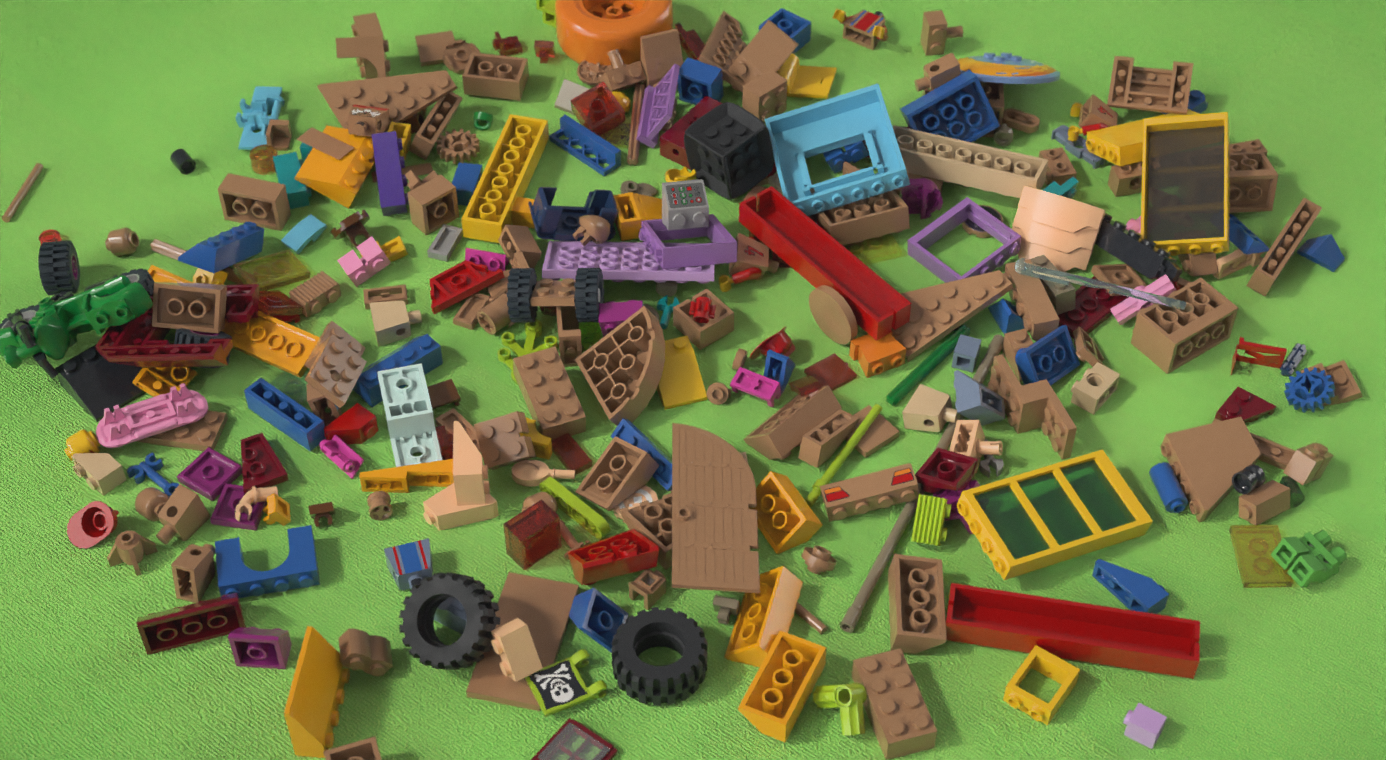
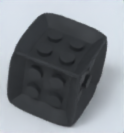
[684,102,774,199]

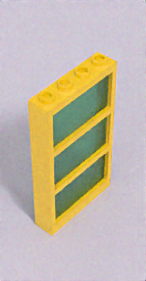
[956,449,1153,580]

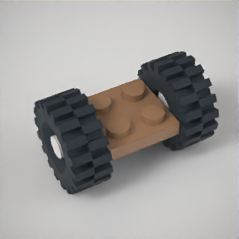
[507,268,604,323]

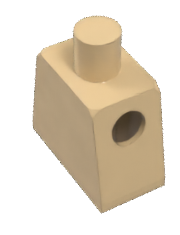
[369,301,422,347]
[902,384,961,432]

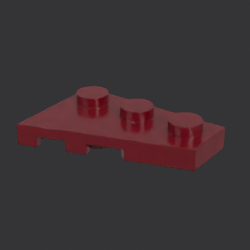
[241,432,289,495]

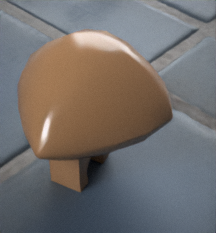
[573,215,610,246]

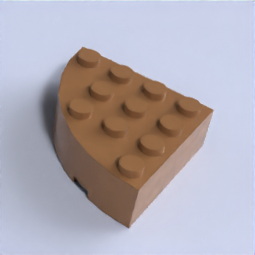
[575,306,665,426]

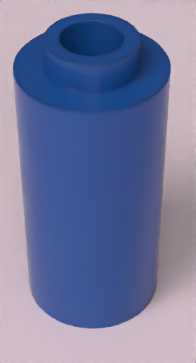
[1149,462,1188,513]

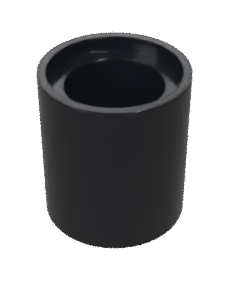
[170,149,196,175]

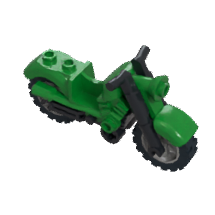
[0,268,155,378]

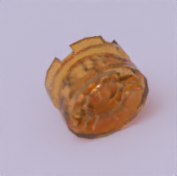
[249,145,278,175]

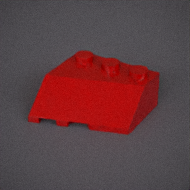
[568,529,659,585]

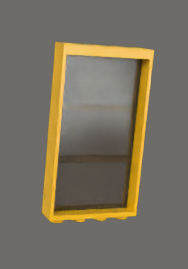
[1141,112,1229,256]

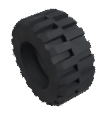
[399,573,500,670]
[611,607,708,706]

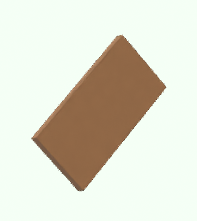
[466,572,579,711]

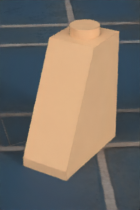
[423,483,499,531]

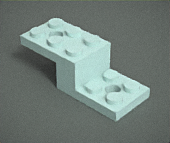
[377,363,442,467]

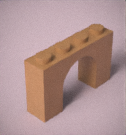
[336,36,390,78]

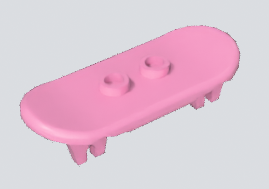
[96,383,209,448]

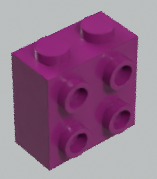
[599,300,644,337]

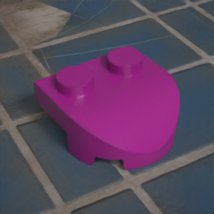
[900,178,943,219]

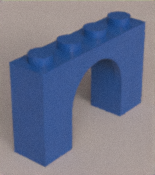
[215,525,320,598]

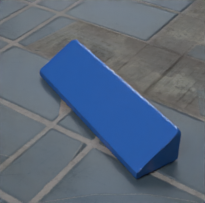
[1210,211,1270,254]

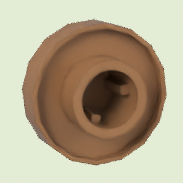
[801,545,837,574]

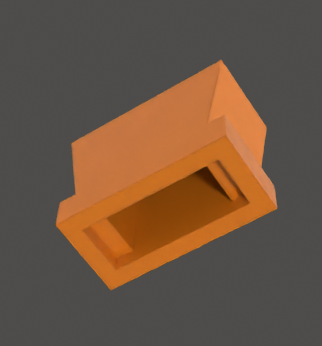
[849,331,906,378]

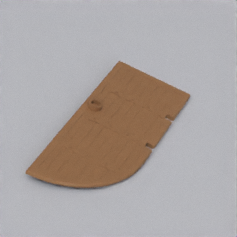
[672,423,760,593]

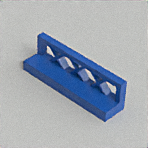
[549,114,621,177]

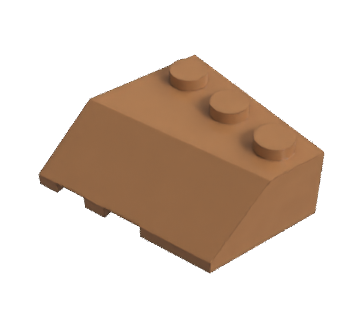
[620,493,672,570]

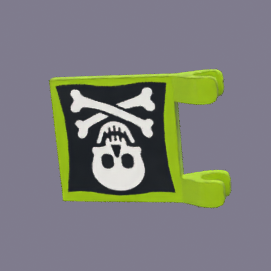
[525,649,607,717]

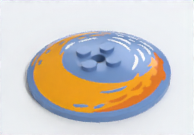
[957,52,1060,84]

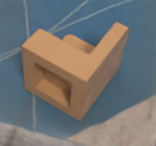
[266,120,292,151]

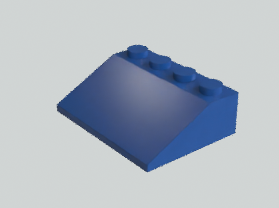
[900,70,1000,142]

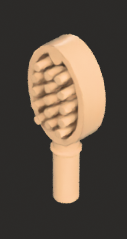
[511,460,575,487]

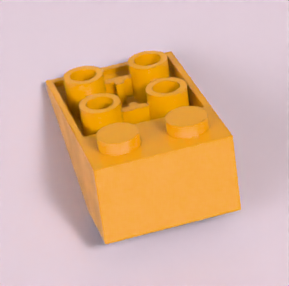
[613,192,662,241]

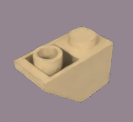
[72,453,126,496]

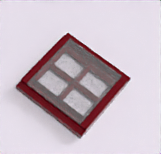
[531,718,618,760]

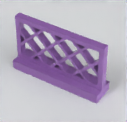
[636,64,680,149]

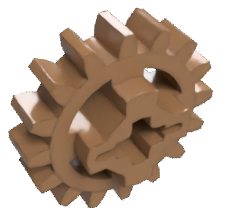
[436,129,480,164]

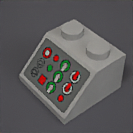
[662,179,709,230]

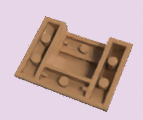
[1107,56,1193,115]

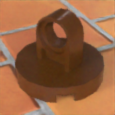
[331,210,370,250]

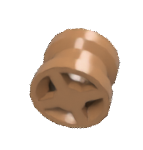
[367,491,393,520]

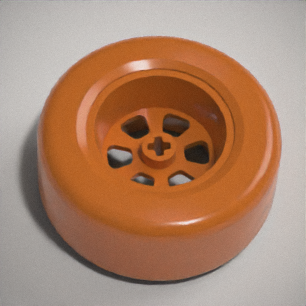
[555,0,673,68]

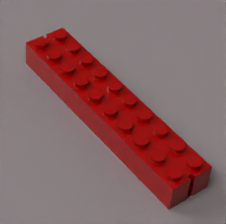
[739,186,911,341]
[945,583,1200,679]

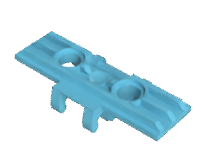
[236,86,285,150]

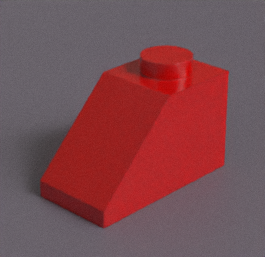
[324,403,379,445]

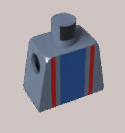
[384,538,433,591]

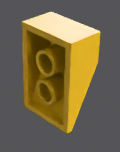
[656,336,707,410]

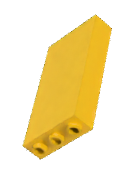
[1086,109,1223,166]

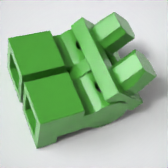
[1271,530,1347,588]

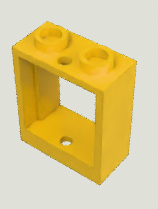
[1003,645,1080,725]

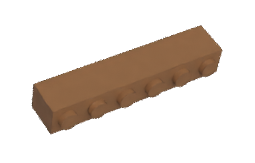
[1247,198,1322,296]

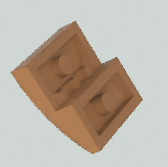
[415,31,454,66]
[1301,360,1362,406]

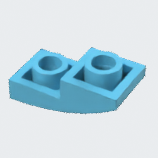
[281,215,327,255]

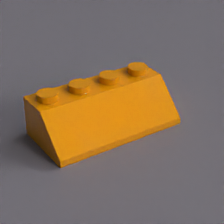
[724,566,803,667]
[738,631,826,743]

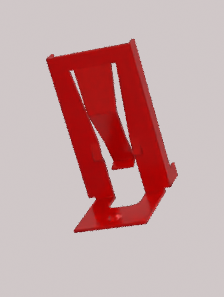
[1231,337,1287,375]

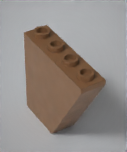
[1161,417,1261,522]

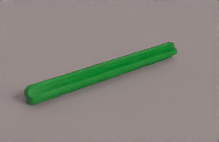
[886,324,970,406]

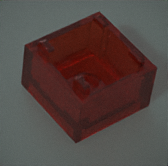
[503,499,562,570]

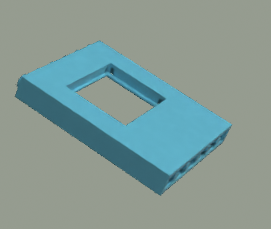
[765,84,910,216]

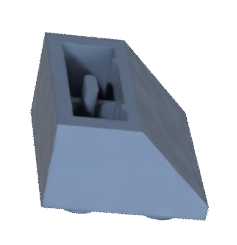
[954,370,1005,426]

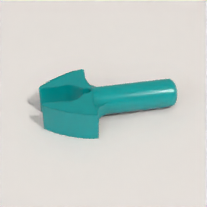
[657,295,680,329]

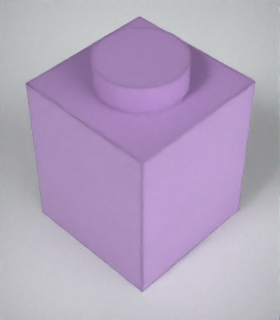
[1123,703,1167,749]

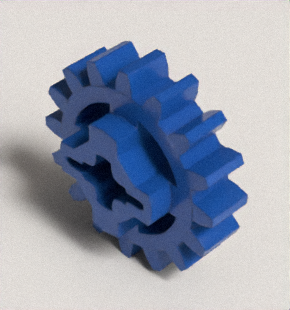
[1284,367,1336,413]

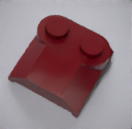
[915,447,979,493]

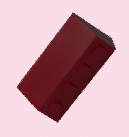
[136,593,246,655]

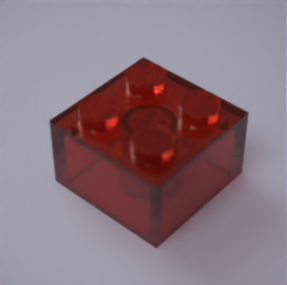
[570,81,625,136]

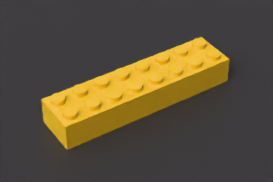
[461,114,549,243]

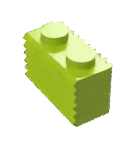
[911,494,951,546]

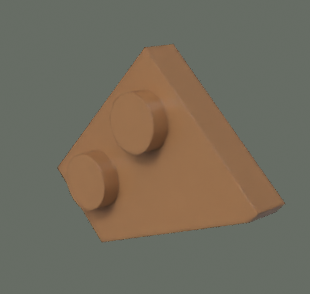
[1073,326,1107,367]

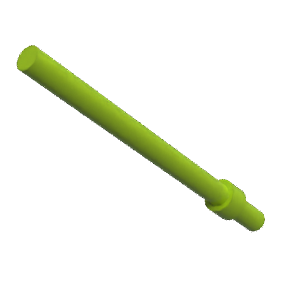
[805,404,882,507]

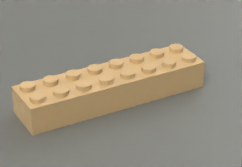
[892,125,1048,198]

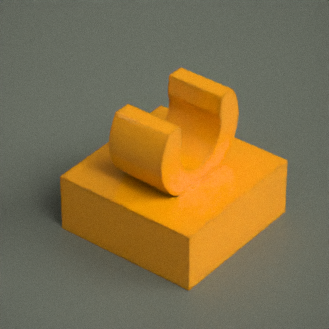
[263,493,291,526]

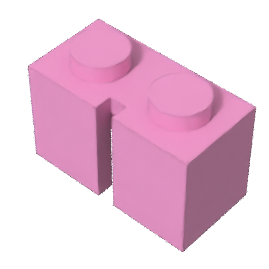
[337,236,391,287]

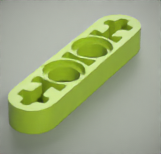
[539,477,610,539]

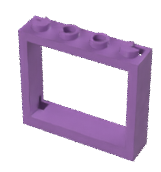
[908,197,1021,283]
[639,214,737,269]

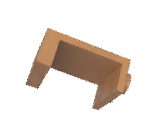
[556,306,582,367]

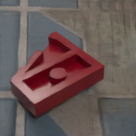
[1215,386,1276,423]

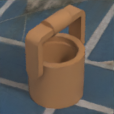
[476,287,515,335]

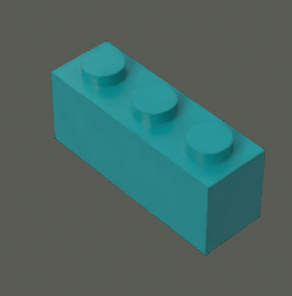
[272,152,312,209]

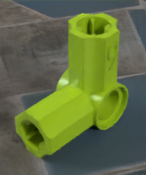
[813,683,867,735]

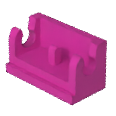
[730,367,781,407]

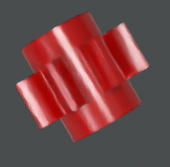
[689,297,716,323]

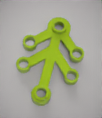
[497,319,558,385]

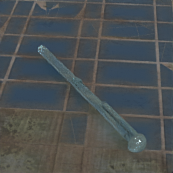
[1015,258,1186,310]

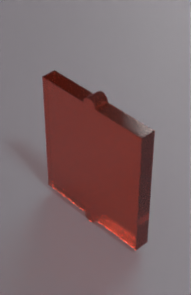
[804,353,857,391]

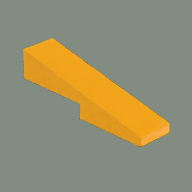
[359,459,454,493]

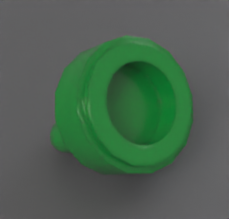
[473,111,494,131]

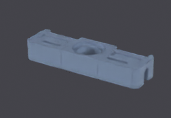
[1051,125,1106,169]

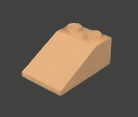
[453,421,490,506]

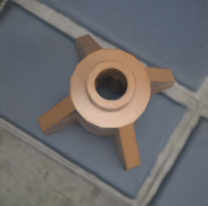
[107,531,158,576]

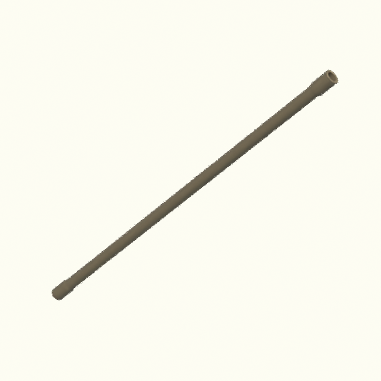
[840,335,1004,633]

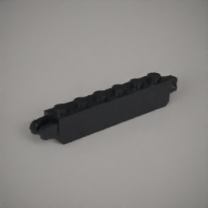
[1087,203,1183,282]

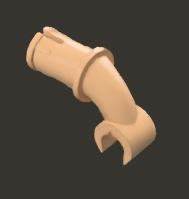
[235,486,278,521]

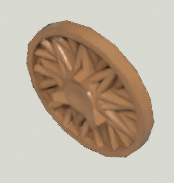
[577,60,613,85]

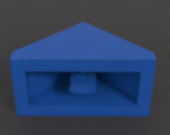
[763,350,796,395]

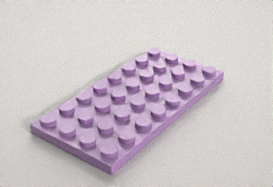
[542,241,715,284]

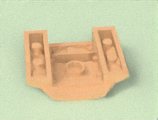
[1012,186,1106,273]

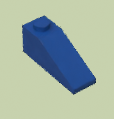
[1092,559,1169,614]

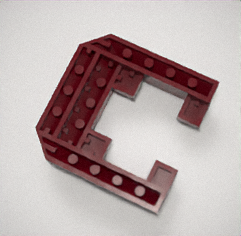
[95,284,260,368]

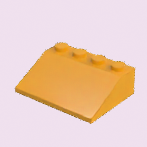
[294,125,375,209]
[284,626,350,758]

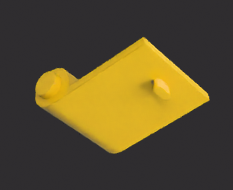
[777,53,837,99]

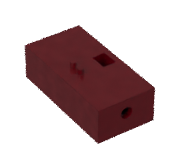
[660,96,723,170]

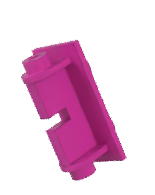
[465,247,509,272]
[319,435,364,479]

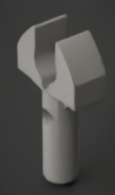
[979,439,1004,478]

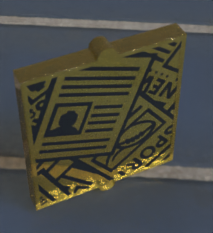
[598,122,631,148]

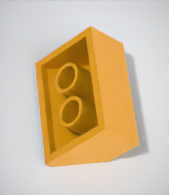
[748,471,823,554]

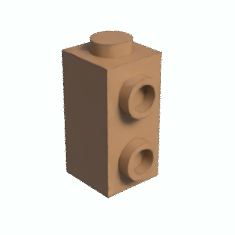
[1239,480,1290,526]

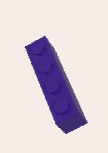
[372,131,409,216]

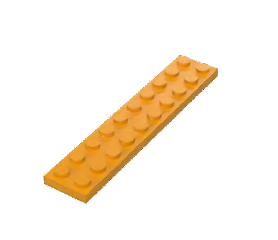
[148,265,320,378]

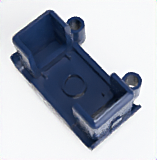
[528,187,618,241]

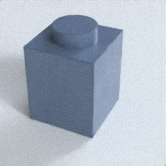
[952,334,982,373]

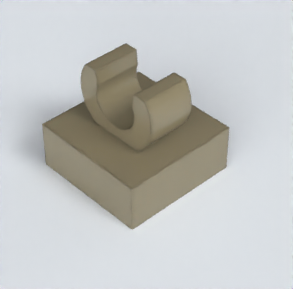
[713,595,740,625]

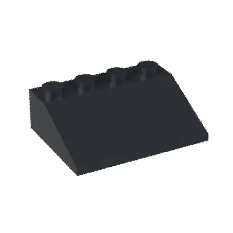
[55,345,146,422]

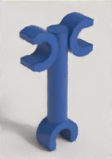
[127,453,179,498]

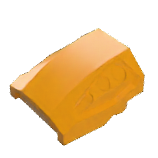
[132,367,198,397]

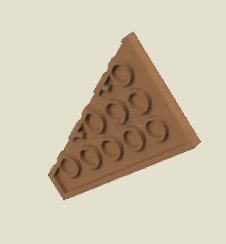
[698,11,747,93]
[317,70,457,133]
[892,270,1013,362]

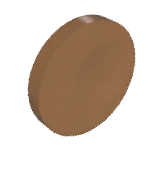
[809,285,858,345]

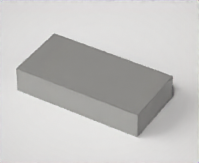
[427,224,463,262]

